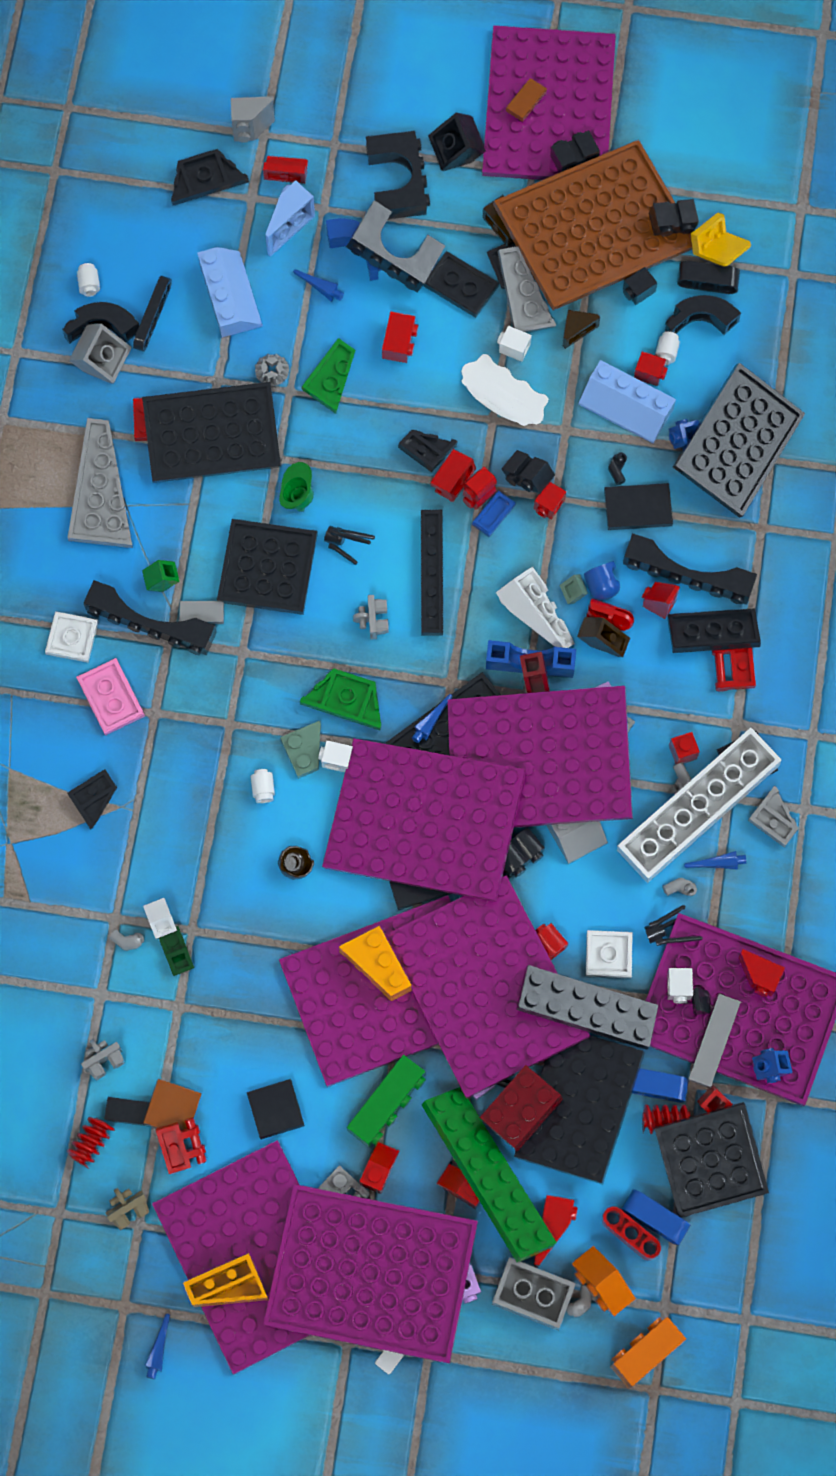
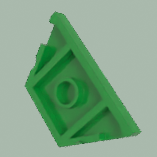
[300,668,381,731]

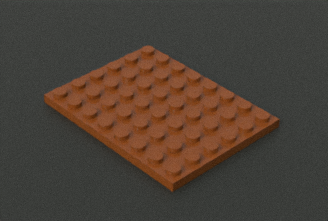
[493,140,693,310]

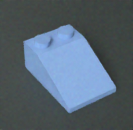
[265,181,315,257]

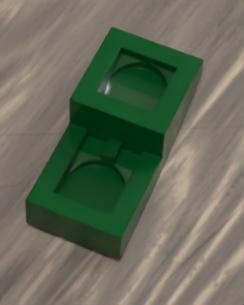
[159,926,195,976]

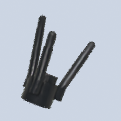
[324,525,375,565]
[644,905,703,946]

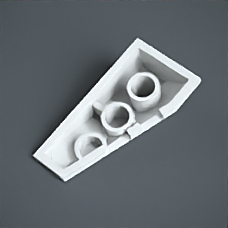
[496,567,575,648]

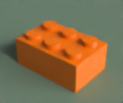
[610,1317,686,1389]

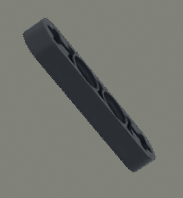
[133,275,172,352]

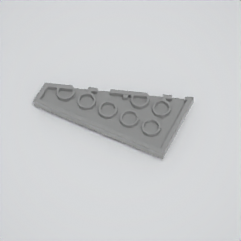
[68,418,133,548]

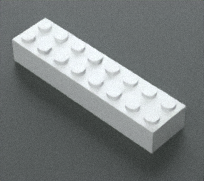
[617,728,782,883]

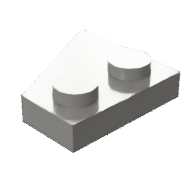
[748,786,799,847]

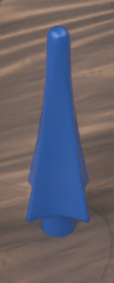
[293,269,344,302]
[412,694,452,743]
[684,851,747,869]
[145,1314,170,1379]

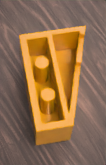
[339,926,412,1001]
[183,1253,269,1307]

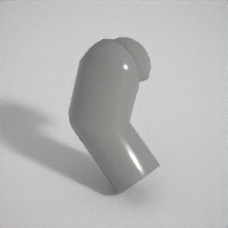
[566,1285,592,1317]

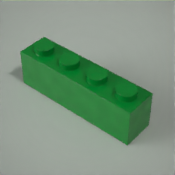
[346,1054,426,1148]

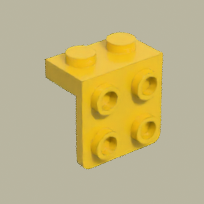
[691,212,751,266]

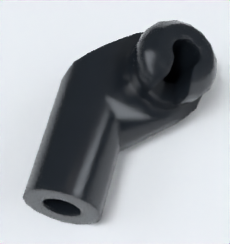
[608,452,627,485]

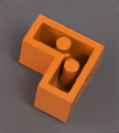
[572,1246,636,1316]

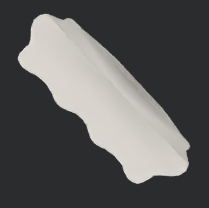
[462,354,549,426]

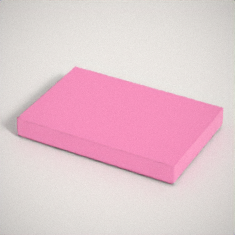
[76,658,145,735]

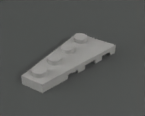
[498,246,557,332]

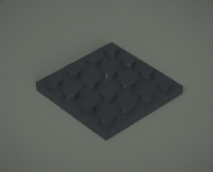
[217,519,318,615]
[654,1102,769,1218]

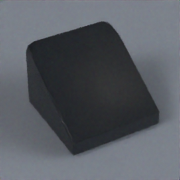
[692,988,711,1015]

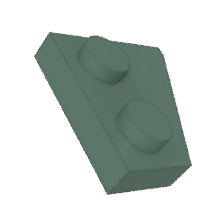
[280,721,321,779]

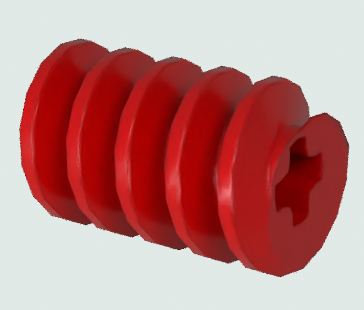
[642,1105,690,1134]
[67,1117,115,1170]

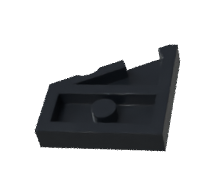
[398,429,458,472]
[67,769,117,830]

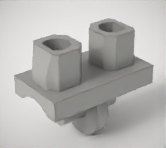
[353,595,389,640]
[81,1039,125,1081]

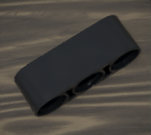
[677,261,740,294]

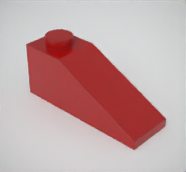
[533,1195,578,1268]

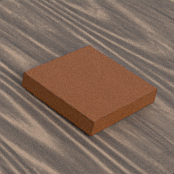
[143,1079,202,1130]

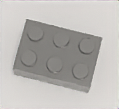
[492,1258,576,1331]

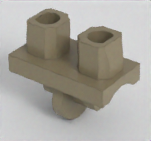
[105,1188,149,1230]

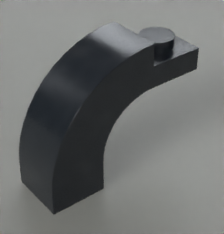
[665,295,741,335]
[62,302,140,343]

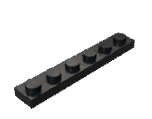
[421,510,443,636]

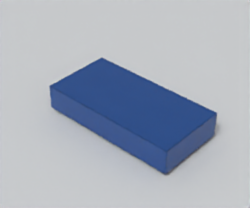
[472,490,516,537]

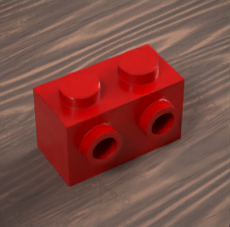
[382,311,419,363]

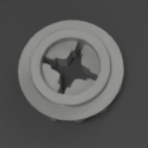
[255,353,289,386]

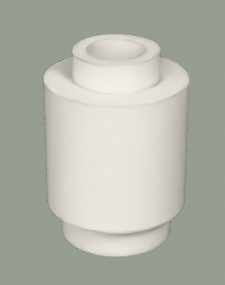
[77,263,100,297]
[655,332,680,365]
[250,769,275,803]

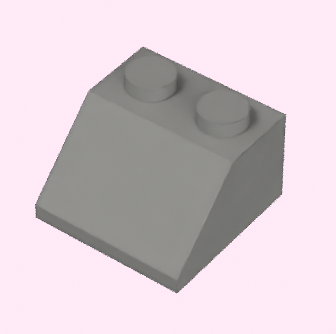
[231,96,275,143]
[69,324,132,383]
[547,821,608,864]

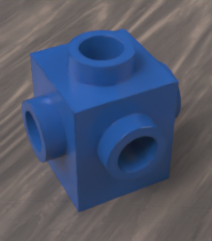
[669,419,699,450]
[752,1048,793,1083]

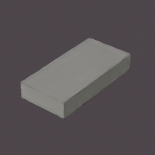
[179,601,224,624]

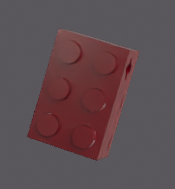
[480,1065,563,1152]

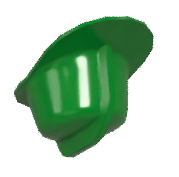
[279,462,314,512]

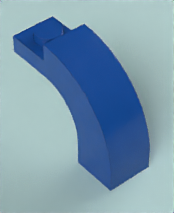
[326,218,382,281]

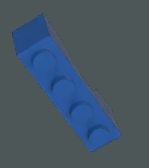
[486,640,576,678]

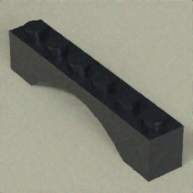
[623,533,757,605]
[83,580,217,656]

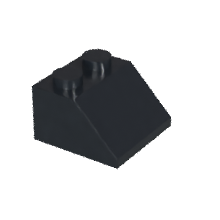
[428,112,486,171]

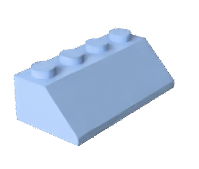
[197,247,263,337]
[578,360,676,444]

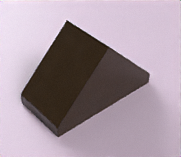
[563,310,600,349]

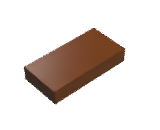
[506,78,547,122]

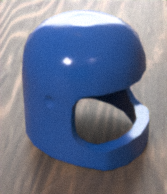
[584,561,620,601]

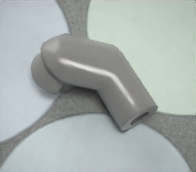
[672,762,691,794]
[662,878,697,896]
[109,930,144,951]

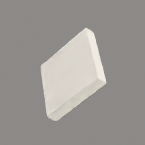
[45,611,99,663]
[586,930,632,978]

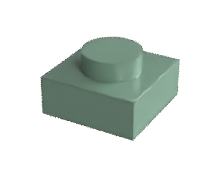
[560,575,588,604]

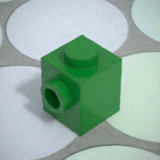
[142,560,180,592]

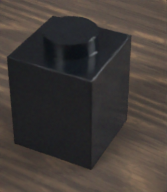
[623,267,658,305]

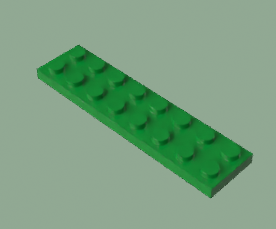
[421,1087,557,1263]

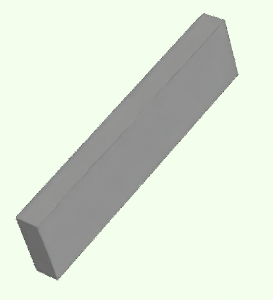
[688,994,741,1088]

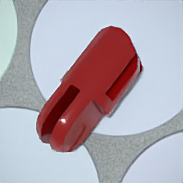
[586,599,634,631]

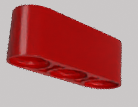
[602,1207,661,1261]

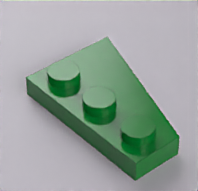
[301,338,356,414]

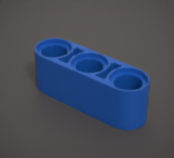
[632,1068,689,1103]
[621,1189,691,1246]

